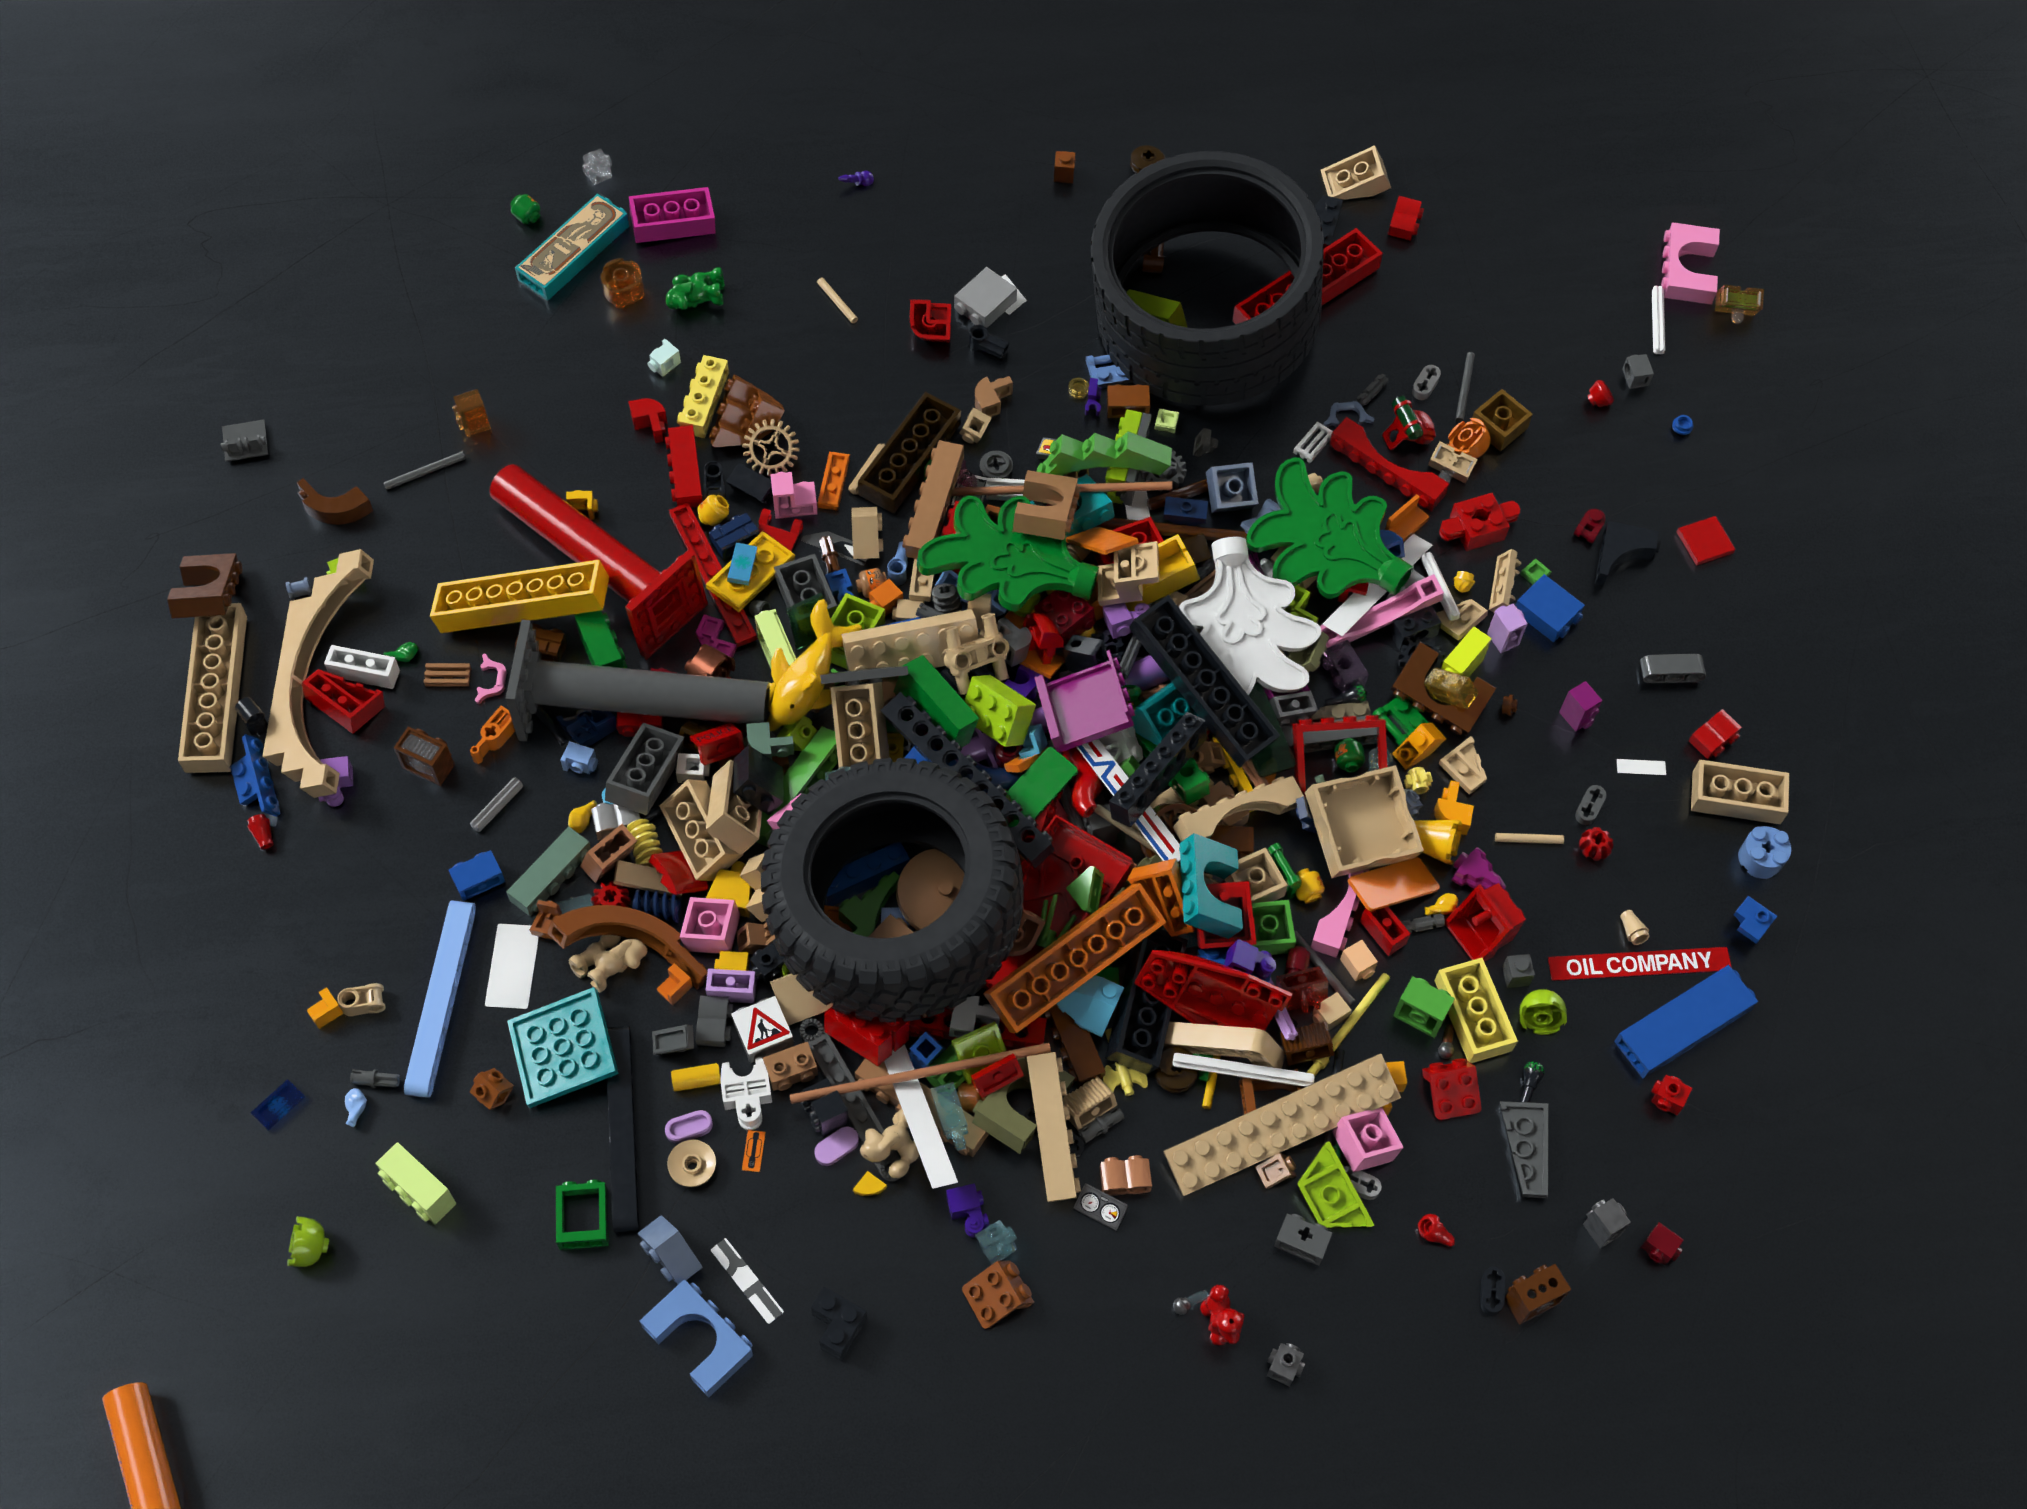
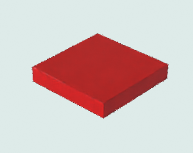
[1677,516,1736,566]

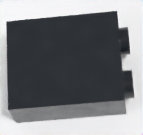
[733,745,784,815]

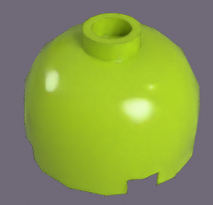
[1520,989,1567,1035]
[287,1216,329,1267]

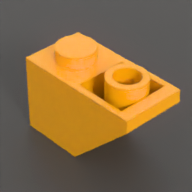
[1392,723,1446,770]

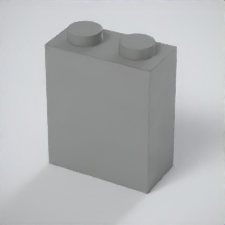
[954,267,1017,328]

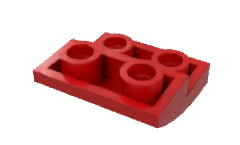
[649,851,708,895]

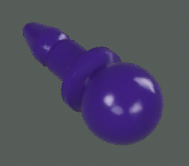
[838,171,874,186]

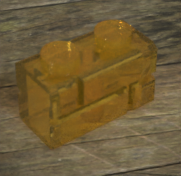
[1424,668,1478,709]

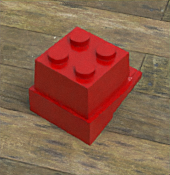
[1197,881,1257,949]
[1445,883,1526,962]

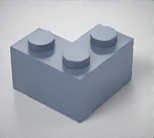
[637,1215,703,1285]

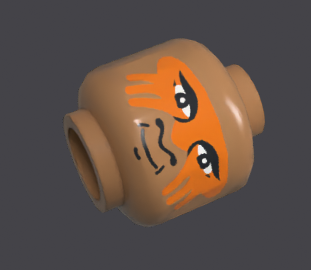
[855,568,887,598]

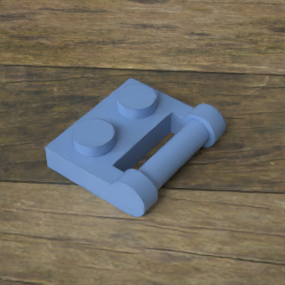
[1086,355,1134,388]

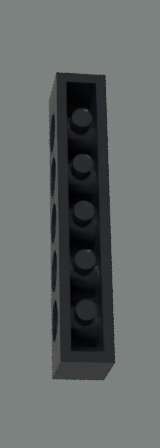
[1109,712,1207,828]

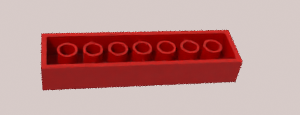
[1232,228,1383,324]

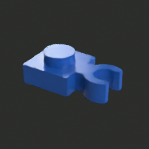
[825,569,854,605]

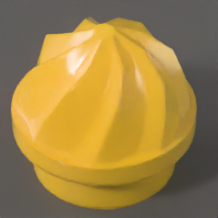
[1453,571,1475,593]

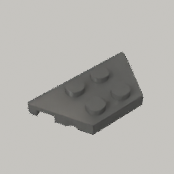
[820,666,908,686]

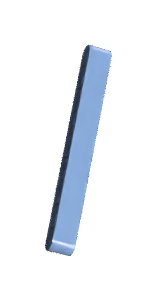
[404,900,476,1098]

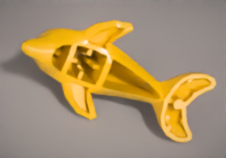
[766,599,862,732]

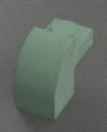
[746,722,794,760]

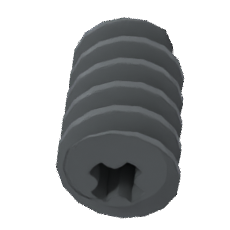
[931,583,963,614]

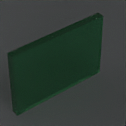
[786,593,824,650]

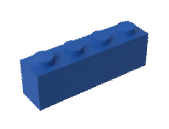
[825,842,910,906]

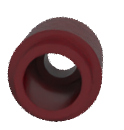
[1285,946,1311,982]

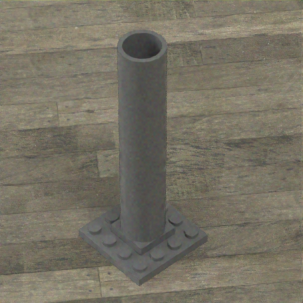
[505,620,770,741]

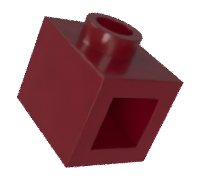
[1640,1222,1684,1265]

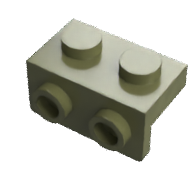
[1287,632,1329,672]

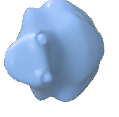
[345,1088,367,1127]

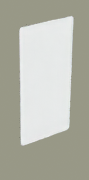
[485,924,539,1009]

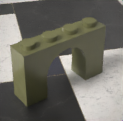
[972,1057,1075,1154]

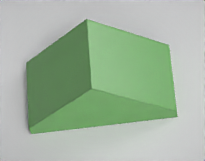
[1066,866,1104,915]

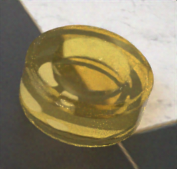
[1068,378,1089,399]

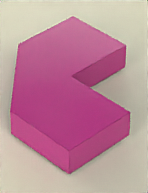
[696,614,737,658]

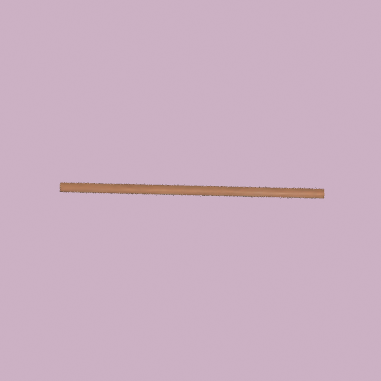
[952,481,1173,496]
[790,1043,1051,1104]

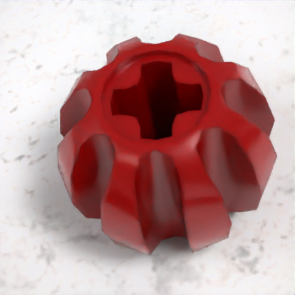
[1579,827,1613,861]

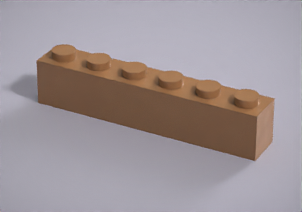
[902,440,964,559]
[855,1058,989,1157]

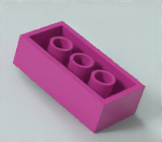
[629,187,715,243]

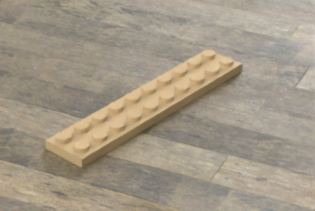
[1163,1054,1401,1196]

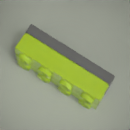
[1105,409,1151,506]

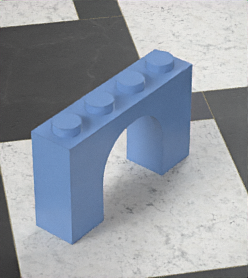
[640,1279,753,1398]

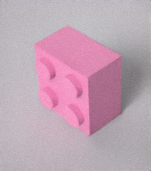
[680,897,741,954]
[1332,1107,1404,1173]

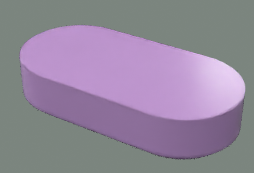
[665,1110,713,1143]
[815,1127,859,1166]

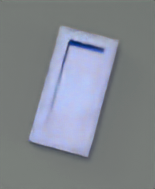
[250,1079,305,1130]

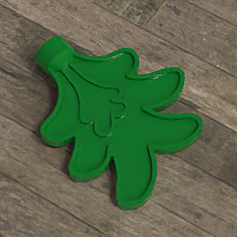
[1246,457,1414,599]
[917,495,1099,612]

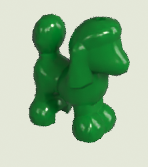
[666,267,725,310]

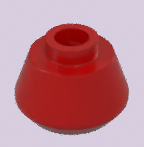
[1587,380,1614,407]

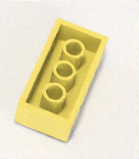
[1434,958,1518,1063]

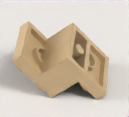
[1098,541,1159,606]

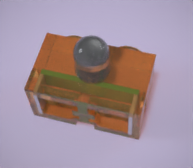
[1715,285,1764,324]

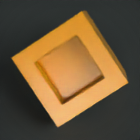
[307,987,344,1029]

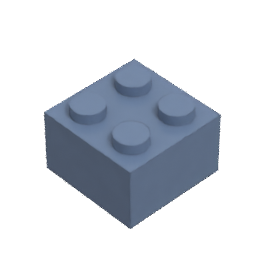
[1206,462,1259,513]

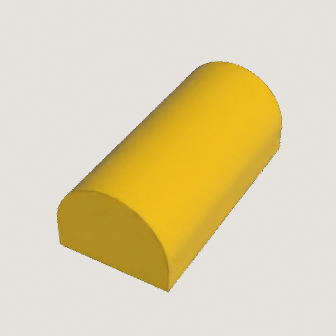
[671,1063,721,1092]

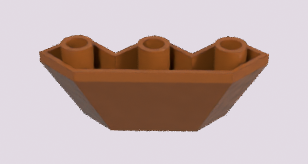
[709,374,785,447]

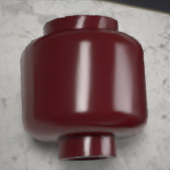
[994,743,1023,768]

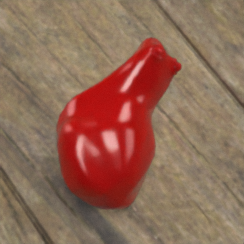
[1418,1214,1455,1247]

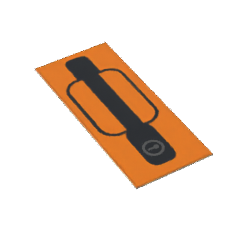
[742,1130,766,1172]

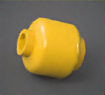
[697,495,729,526]
[1295,868,1325,904]

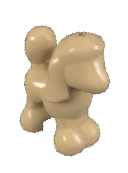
[569,935,647,993]
[860,1109,919,1178]

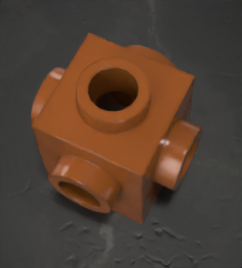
[470,1068,514,1110]

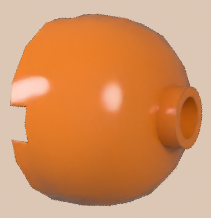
[1447,418,1491,459]

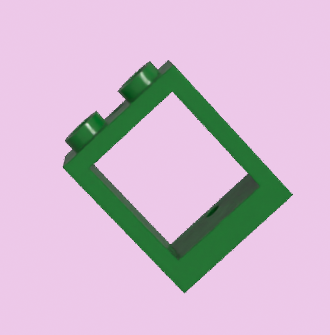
[556,1180,609,1250]

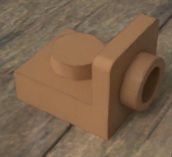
[1255,1153,1297,1189]

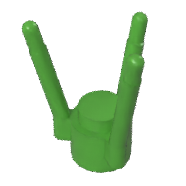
[1036,895,1077,948]

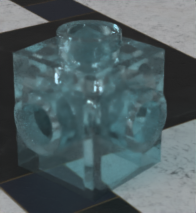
[975,1220,1018,1264]

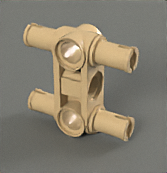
[943,613,1009,695]

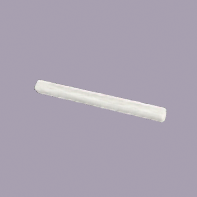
[1173,1053,1315,1087]

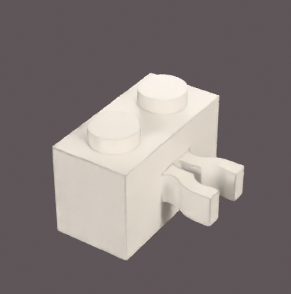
[1100,726,1143,764]

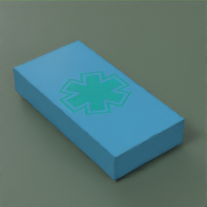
[727,543,757,586]

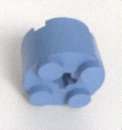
[1738,826,1791,879]

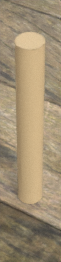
[817,278,858,324]
[1495,833,1564,844]

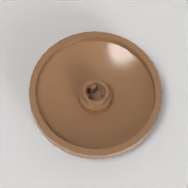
[896,849,965,931]

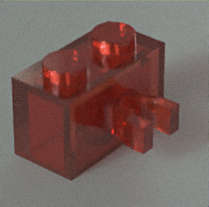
[1276,966,1328,1013]

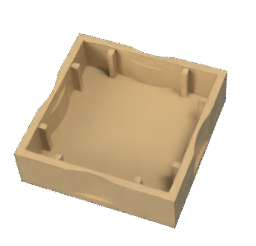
[1305,765,1424,878]

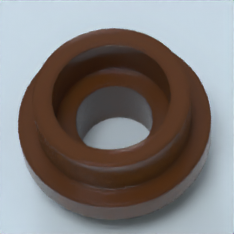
[1502,694,1518,716]

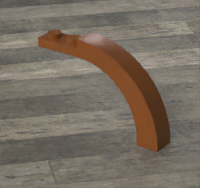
[548,905,708,990]

